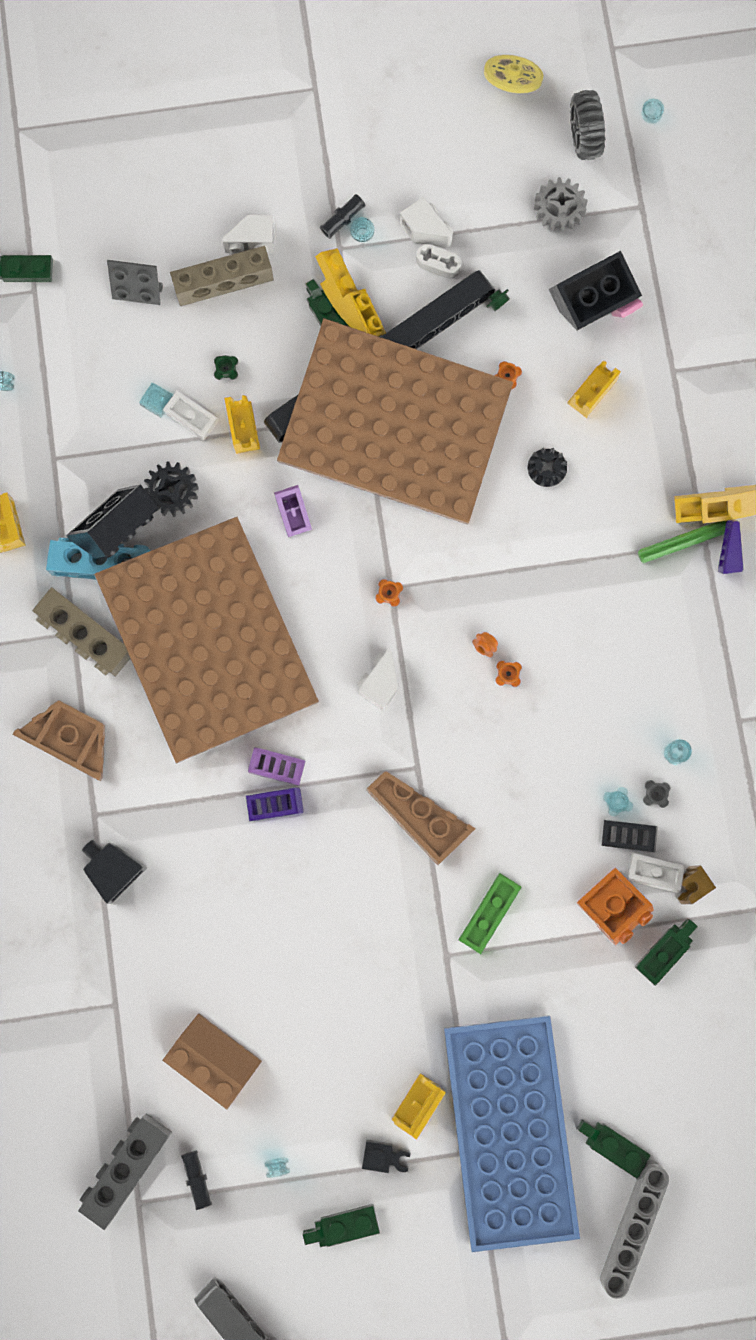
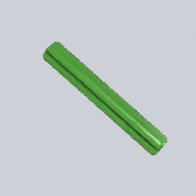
[638,521,727,563]

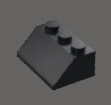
[549,251,642,331]
[66,484,159,558]

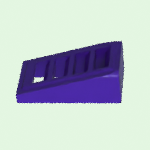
[718,519,744,574]
[246,788,304,821]

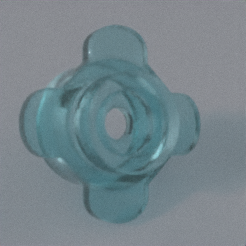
[603,787,633,817]

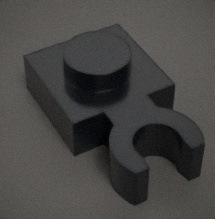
[362,1140,411,1173]

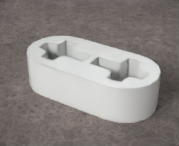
[416,244,461,278]

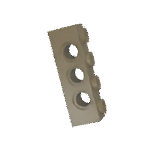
[170,246,274,307]
[32,587,131,677]

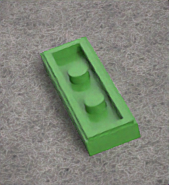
[458,873,522,954]

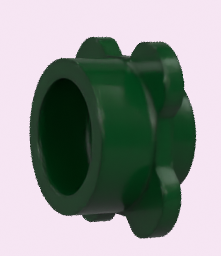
[486,289,510,311]
[214,355,238,380]

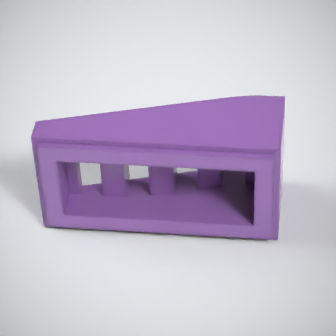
[248,747,306,786]

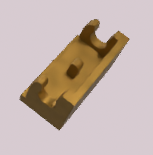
[677,865,716,904]

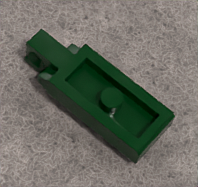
[0,255,53,282]
[305,279,350,327]
[634,918,698,986]
[576,1119,651,1179]
[302,1204,380,1247]

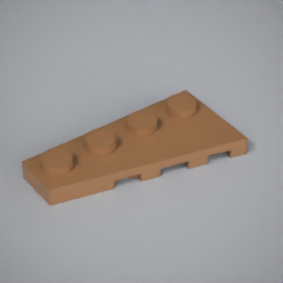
[366,771,476,865]

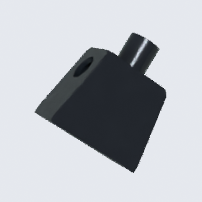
[82,840,147,904]

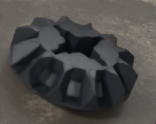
[527,447,567,487]

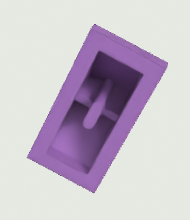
[274,485,312,537]

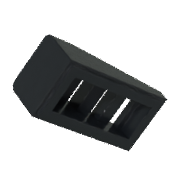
[601,820,658,852]

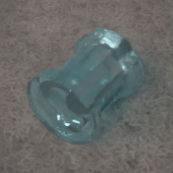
[664,739,692,765]

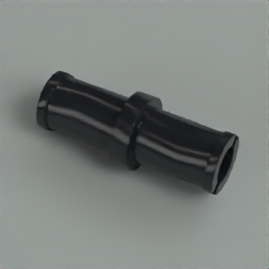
[320,194,366,239]
[181,1150,212,1210]

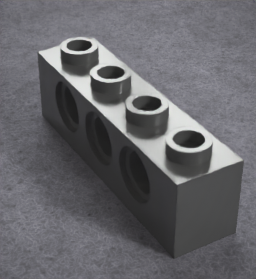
[78,1113,172,1230]

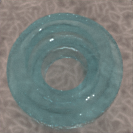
[350,217,375,242]

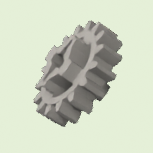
[534,177,588,232]

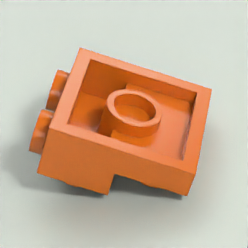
[577,868,654,946]

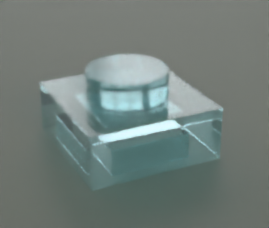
[139,382,173,418]

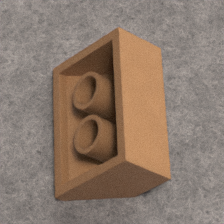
[162,1013,262,1110]

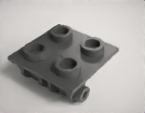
[107,260,163,305]

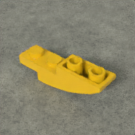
[315,248,386,337]
[674,485,756,524]

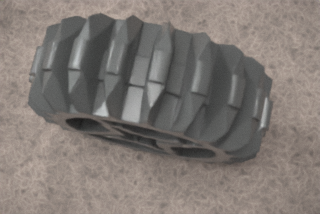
[570,90,606,161]

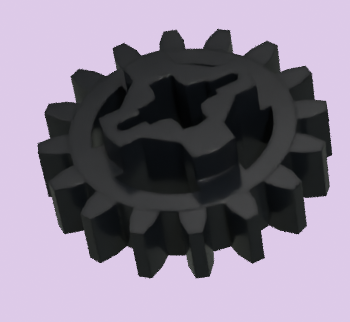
[144,461,199,517]

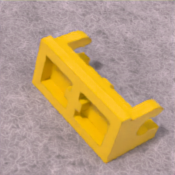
[567,361,621,418]
[224,395,260,454]
[0,492,26,553]
[391,1073,446,1140]

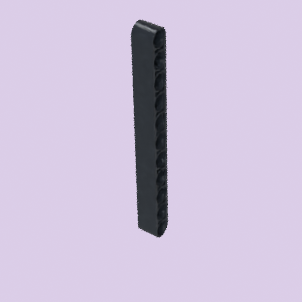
[264,270,495,443]

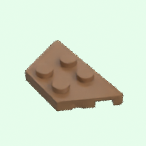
[12,700,105,781]

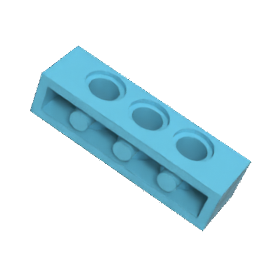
[46,538,152,580]

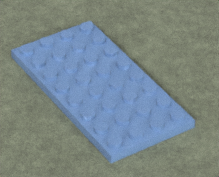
[444,1015,580,1252]

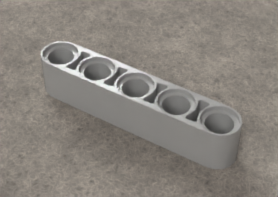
[600,1162,669,1299]

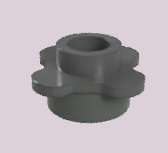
[643,780,671,808]

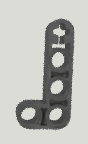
[194,1277,269,1340]

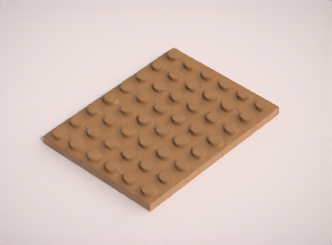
[277,318,513,525]
[94,517,319,764]

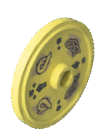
[484,55,543,93]

